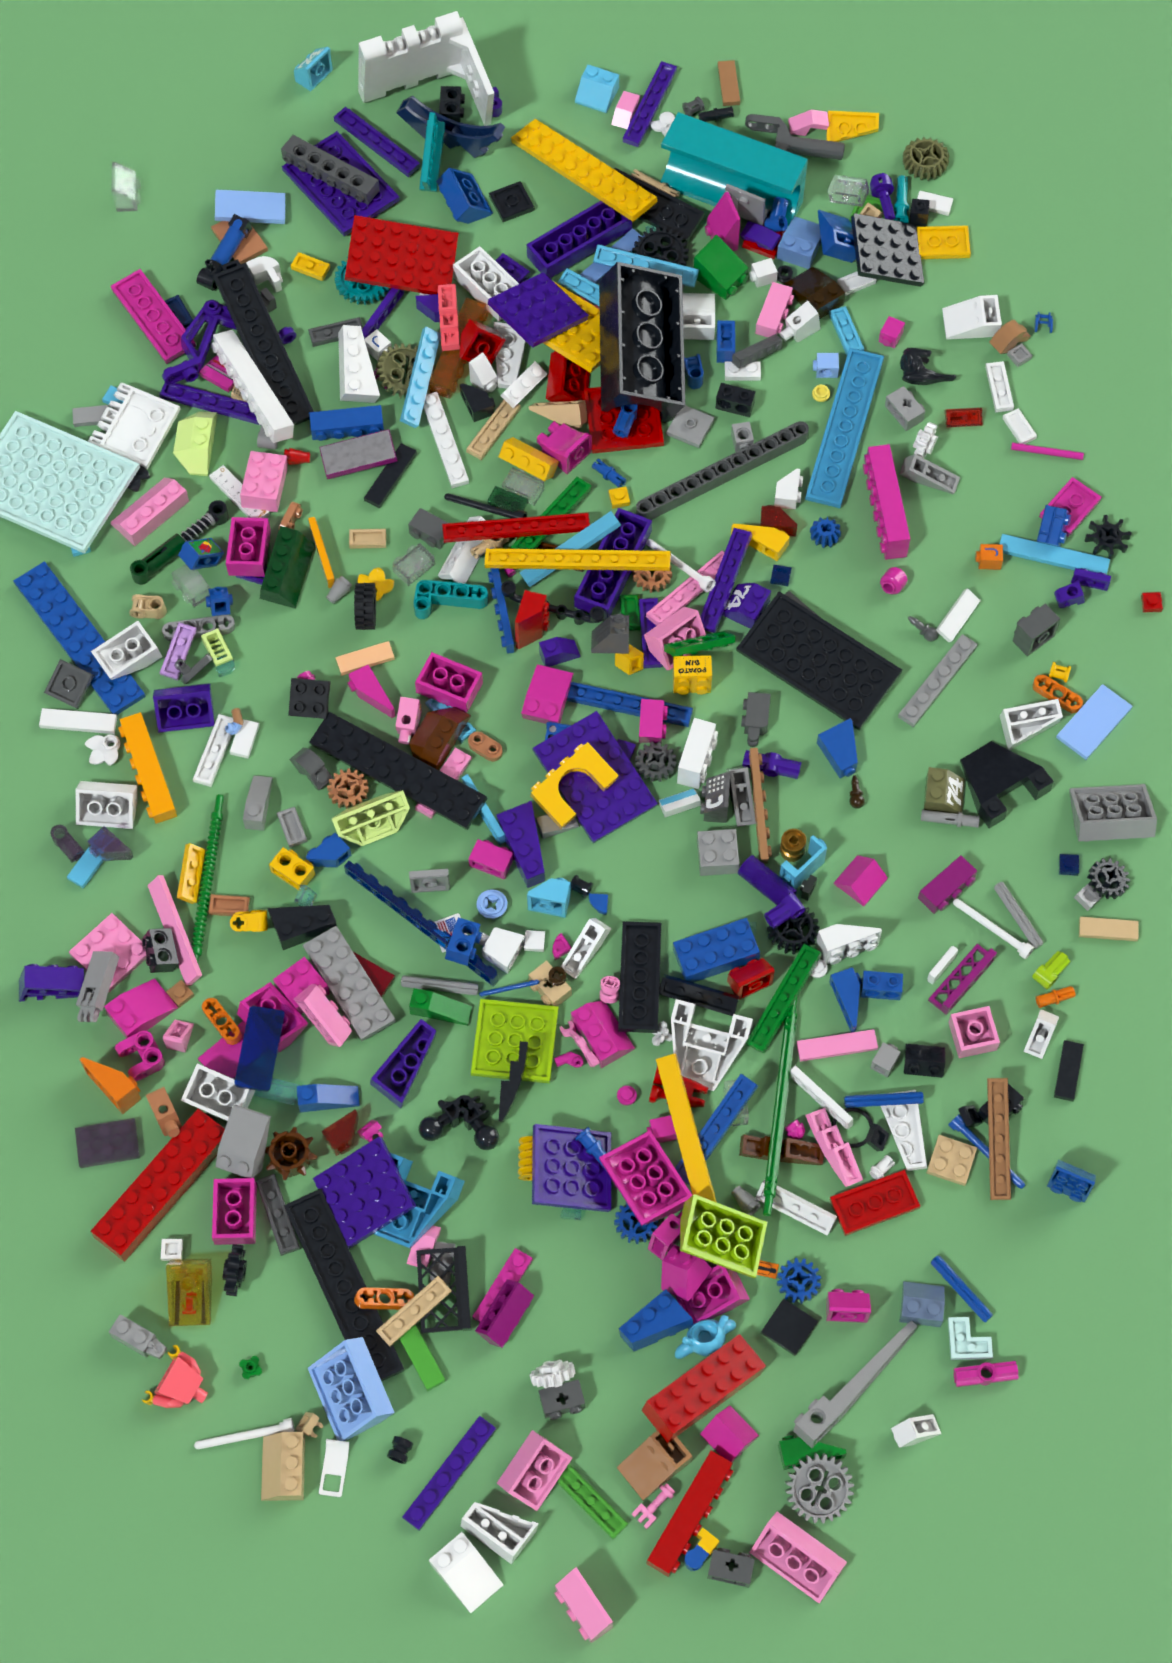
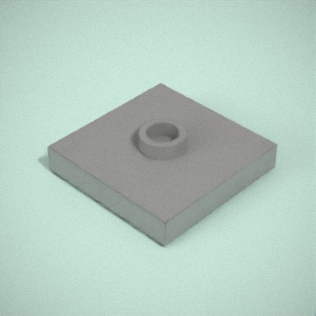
[666,405,714,448]
[409,869,450,893]

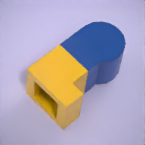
[684,1528,720,1571]

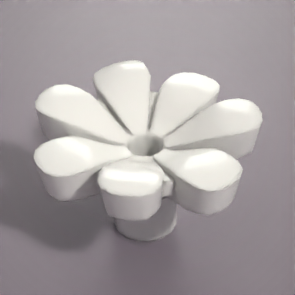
[652,1021,672,1046]

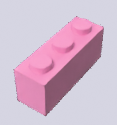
[755,282,795,337]

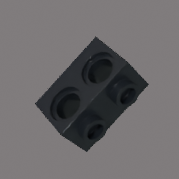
[439,86,465,122]
[715,383,756,418]
[142,928,179,973]

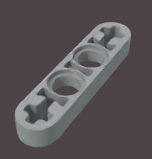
[162,615,235,641]

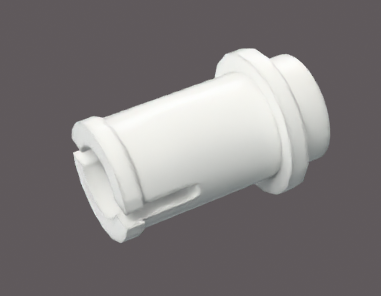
[869,1155,895,1180]

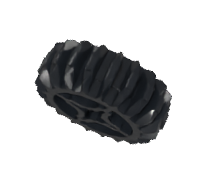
[767,907,820,955]

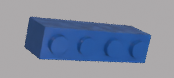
[309,405,384,441]

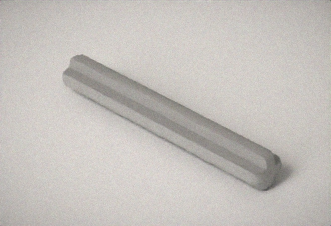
[994,882,1043,949]
[401,975,478,995]

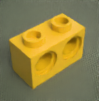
[269,847,315,892]

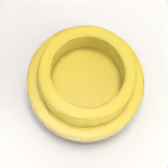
[812,384,830,402]

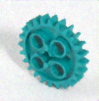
[335,257,389,305]

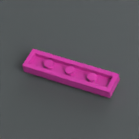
[472,1248,533,1323]

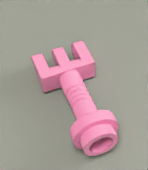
[631,1483,675,1529]

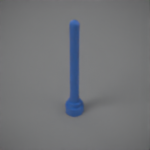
[948,1114,1025,1189]

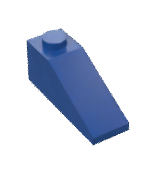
[829,967,861,1033]
[297,1084,360,1113]

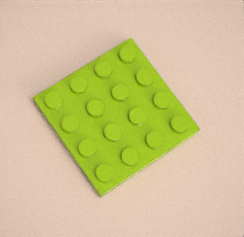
[471,999,559,1084]

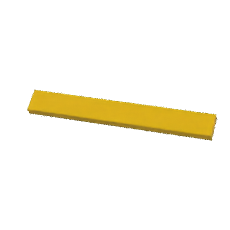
[656,1053,717,1203]

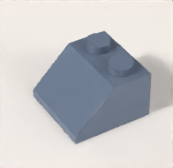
[899,1281,945,1327]

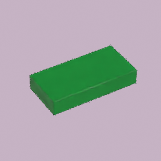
[620,594,641,631]

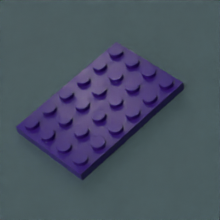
[282,131,400,237]
[532,711,658,843]

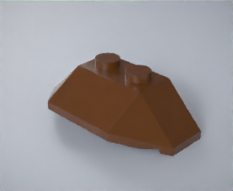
[409,707,471,770]

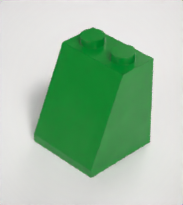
[694,235,749,300]

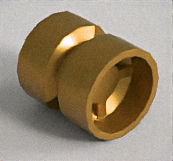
[780,828,806,862]

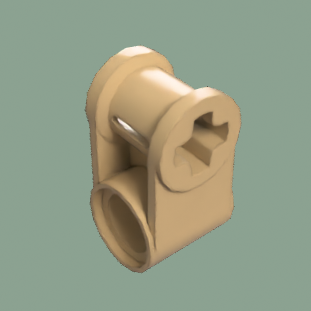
[129,594,167,619]

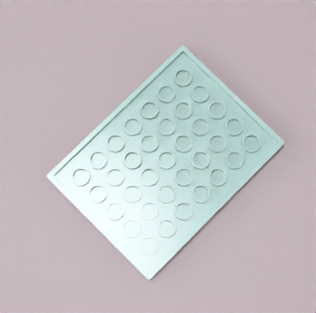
[0,411,140,554]

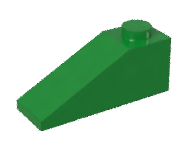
[409,988,472,1026]
[778,1435,847,1470]

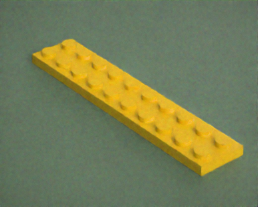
[511,119,657,222]

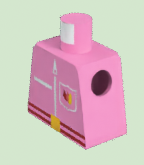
[396,697,422,744]

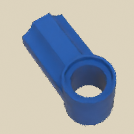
[764,197,789,232]
[613,404,637,438]

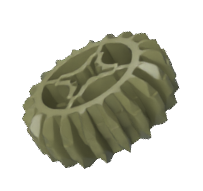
[902,137,949,181]

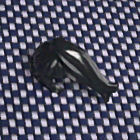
[900,348,956,385]

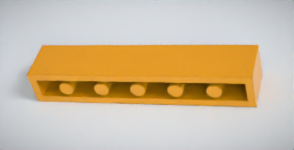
[118,712,177,824]

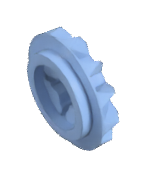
[476,890,507,920]

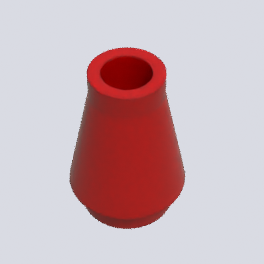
[284,448,310,466]

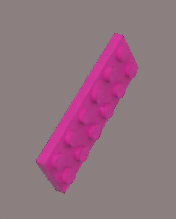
[110,269,196,364]

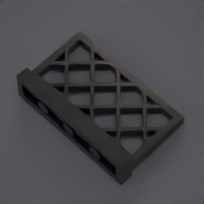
[416,1246,471,1334]

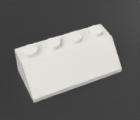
[453,246,519,321]

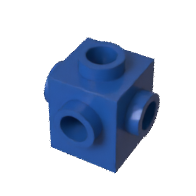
[205,587,233,616]

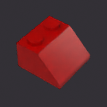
[459,319,506,364]
[727,958,775,1000]

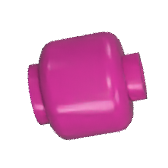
[880,567,908,595]

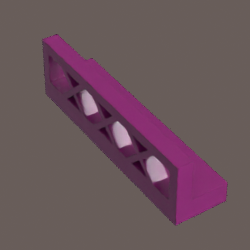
[928,944,997,1015]

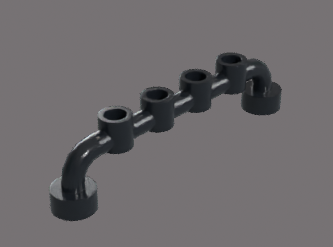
[501,581,605,625]

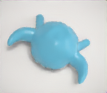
[674,1315,736,1359]

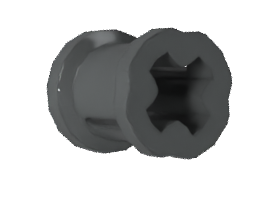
[682,96,705,117]

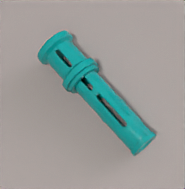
[893,175,909,223]

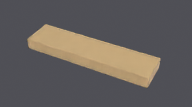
[466,400,521,461]
[376,1276,452,1347]

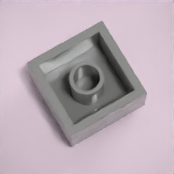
[697,829,739,876]

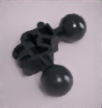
[418,1095,499,1151]

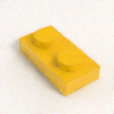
[291,252,330,281]

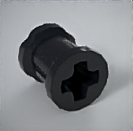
[570,874,593,899]

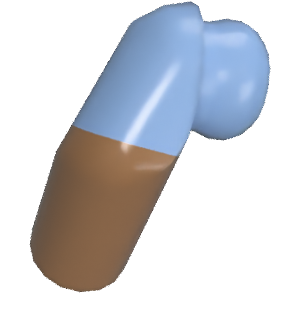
[225,708,244,735]

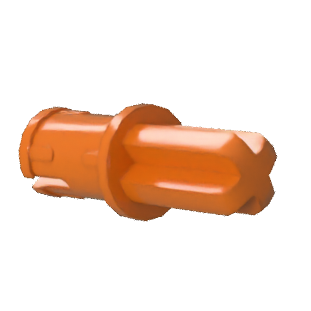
[1035,986,1076,1008]

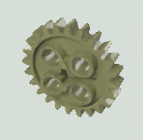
[376,343,434,399]

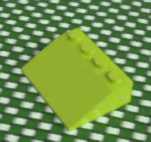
[680,1194,768,1279]

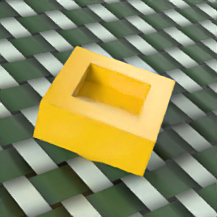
[609,487,630,509]

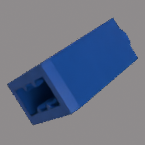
[817,718,858,778]

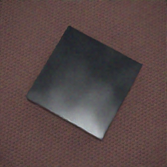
[489,181,535,222]
[761,1298,818,1356]

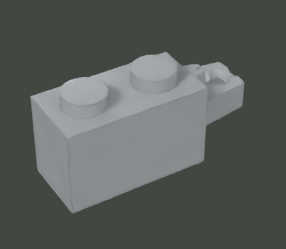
[109,1314,167,1359]

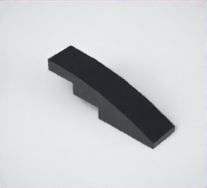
[499,1041,529,1122]

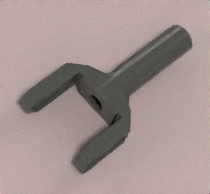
[745,114,845,160]

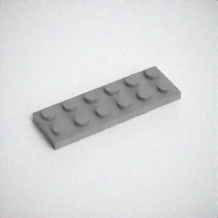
[303,926,396,1041]

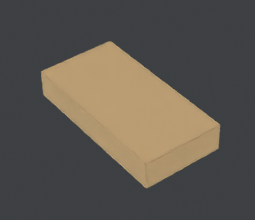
[349,529,386,549]

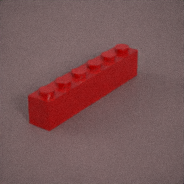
[647,1450,734,1577]

